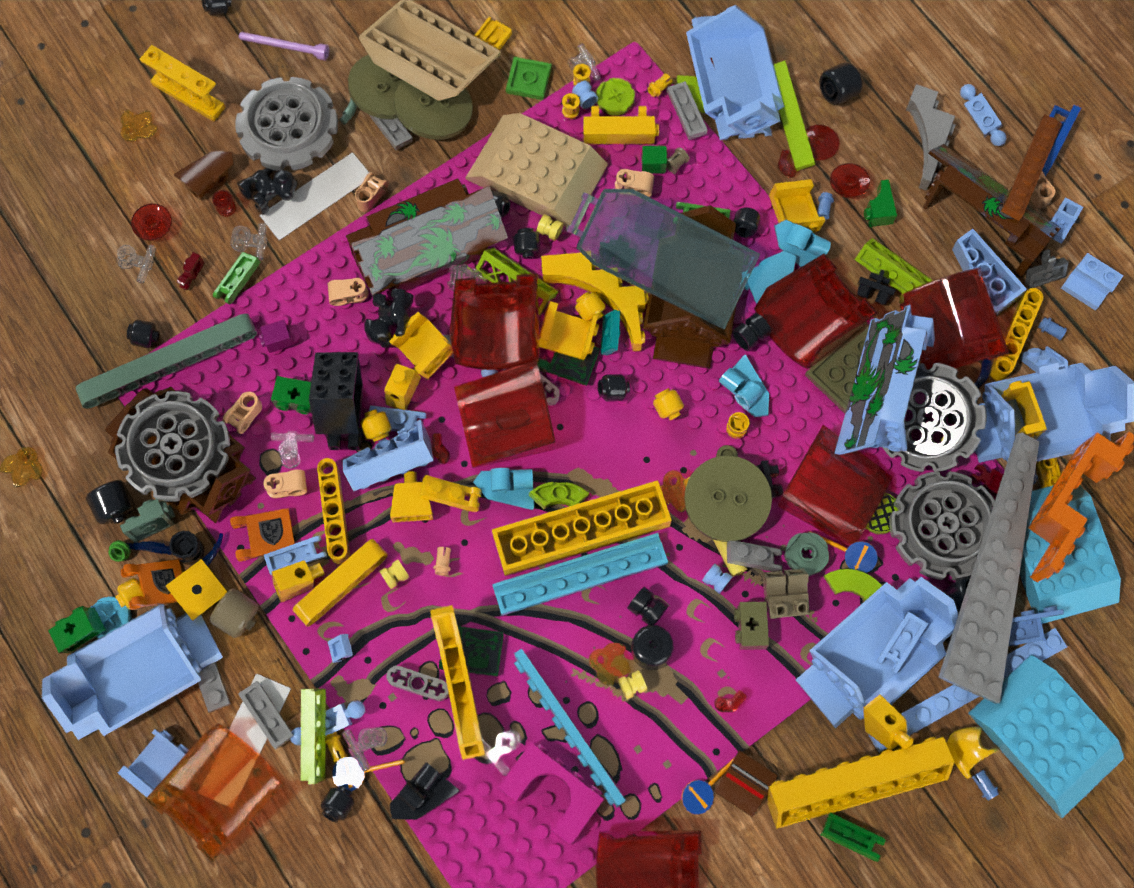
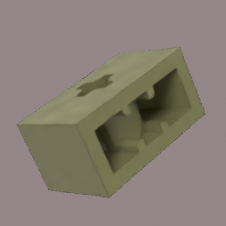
[734,602,769,650]

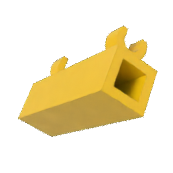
[583,106,659,144]

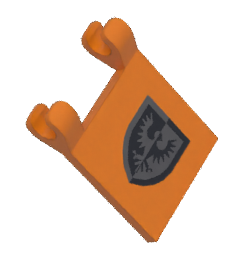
[230,508,295,562]
[120,559,182,610]

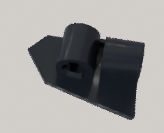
[389,762,459,820]

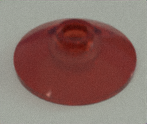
[805,124,839,160]
[830,163,870,198]
[131,203,172,241]

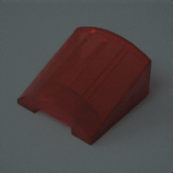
[754,254,878,369]
[899,267,1009,370]
[449,273,539,370]
[454,361,556,468]
[777,425,893,546]
[596,830,702,888]

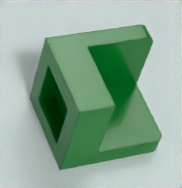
[642,146,667,173]

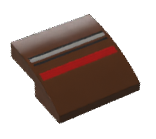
[714,751,778,817]

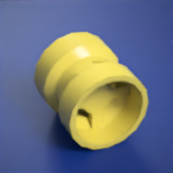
[537,214,564,241]
[379,559,410,589]
[618,670,647,699]

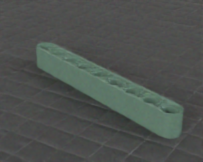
[75,314,257,409]

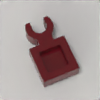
[177,252,205,290]
[970,464,1003,496]

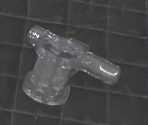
[568,43,601,81]
[230,223,267,261]
[117,245,156,283]
[447,264,488,291]
[271,431,314,468]
[343,727,388,772]
[482,730,521,776]

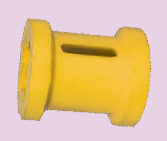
[573,64,591,86]
[562,93,580,119]

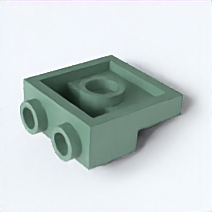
[120,499,175,544]

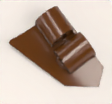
[174,151,234,200]

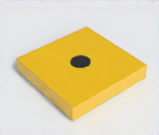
[166,559,227,621]

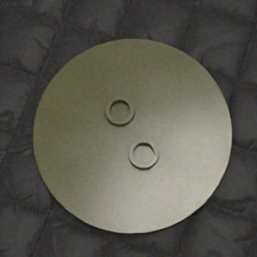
[348,54,402,119]
[394,80,473,140]
[684,456,772,542]

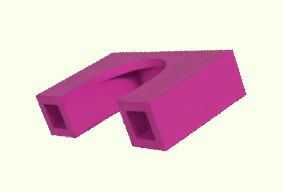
[498,743,604,846]

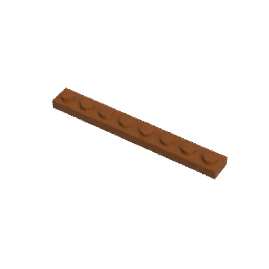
[1001,114,1062,221]

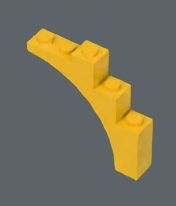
[541,252,649,352]
[430,605,485,760]

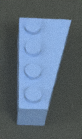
[343,419,433,491]

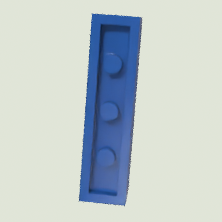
[1042,105,1081,176]

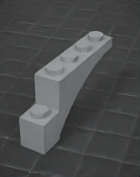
[906,84,956,190]

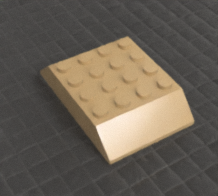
[359,0,501,101]
[465,113,608,229]

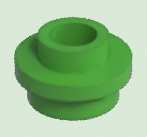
[108,540,131,562]

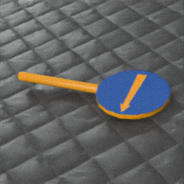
[809,531,878,573]
[332,757,405,791]
[681,758,734,815]

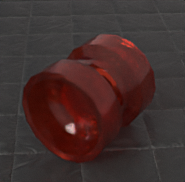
[212,190,237,217]

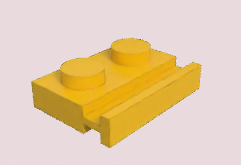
[474,17,512,51]

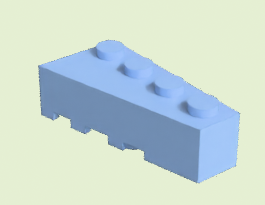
[952,229,1027,321]

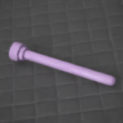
[239,32,329,61]

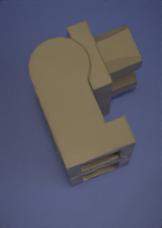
[762,568,810,619]

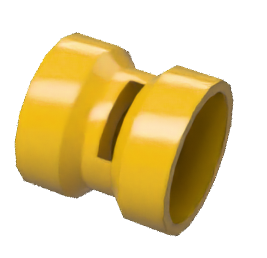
[726,412,750,439]

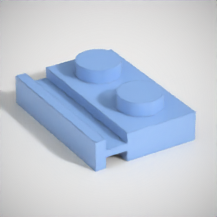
[1020,346,1068,375]

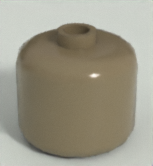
[210,589,259,638]

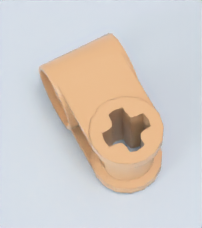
[615,169,654,198]
[1030,171,1055,209]
[355,172,389,212]
[328,278,369,306]
[223,392,262,434]
[264,470,307,499]

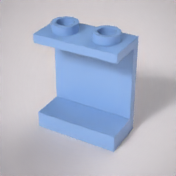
[1061,253,1123,311]
[118,729,194,803]

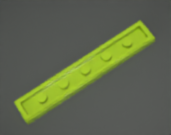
[774,61,816,171]

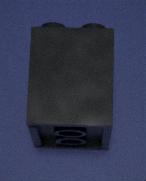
[309,352,364,434]

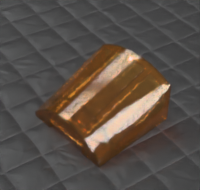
[145,723,284,862]

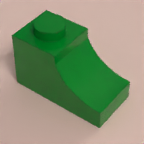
[864,179,897,227]

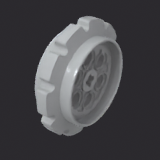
[235,77,338,171]
[882,363,987,472]
[115,391,230,501]
[889,471,995,580]

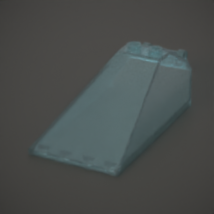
[566,189,760,329]

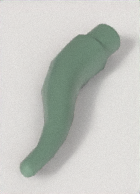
[339,98,357,124]

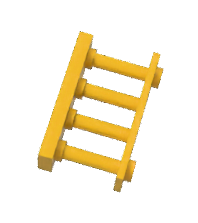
[139,45,226,122]

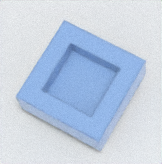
[328,634,353,663]

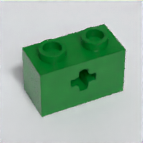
[271,376,311,415]
[48,606,106,653]

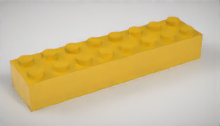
[492,480,672,576]
[767,737,954,829]

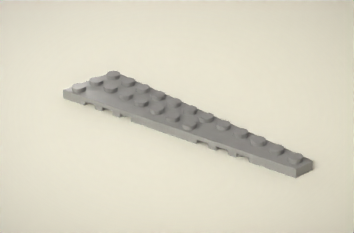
[938,432,1039,704]

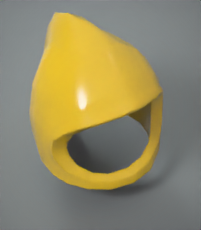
[947,727,998,779]

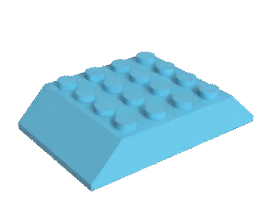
[1019,485,1121,624]
[968,655,1125,818]

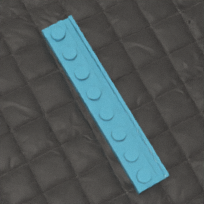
[492,533,668,616]
[514,648,626,808]

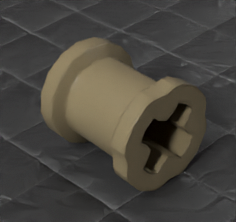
[666,147,690,174]

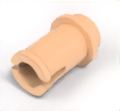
[433,547,451,576]

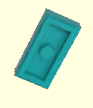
[601,310,620,356]

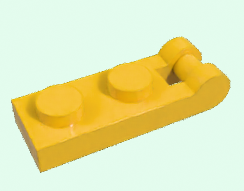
[420,475,482,512]

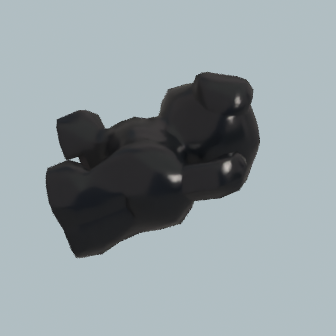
[237,167,298,215]
[364,289,414,348]

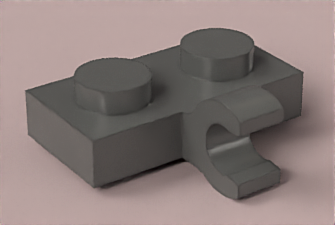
[1025,249,1069,289]

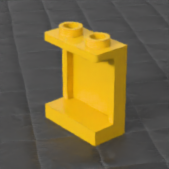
[769,179,826,233]

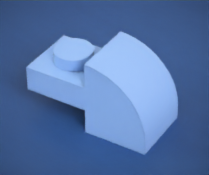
[1051,197,1083,243]

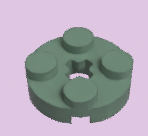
[784,532,829,577]

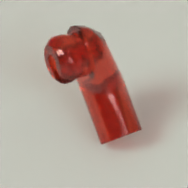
[777,150,797,178]
[431,433,450,464]
[714,690,747,712]

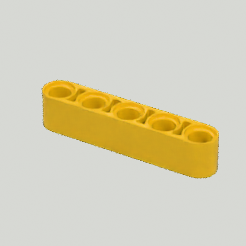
[990,288,1043,381]
[317,458,350,564]
[292,539,388,627]

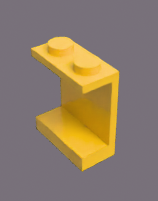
[537,301,599,360]
[389,312,457,379]
[1001,381,1047,439]

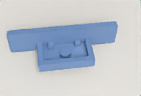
[1009,606,1064,646]

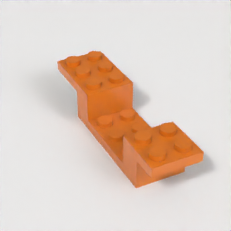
[1028,431,1134,582]

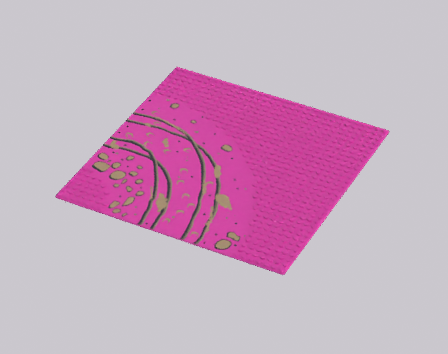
[118,42,1005,888]

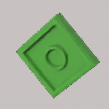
[506,57,552,100]

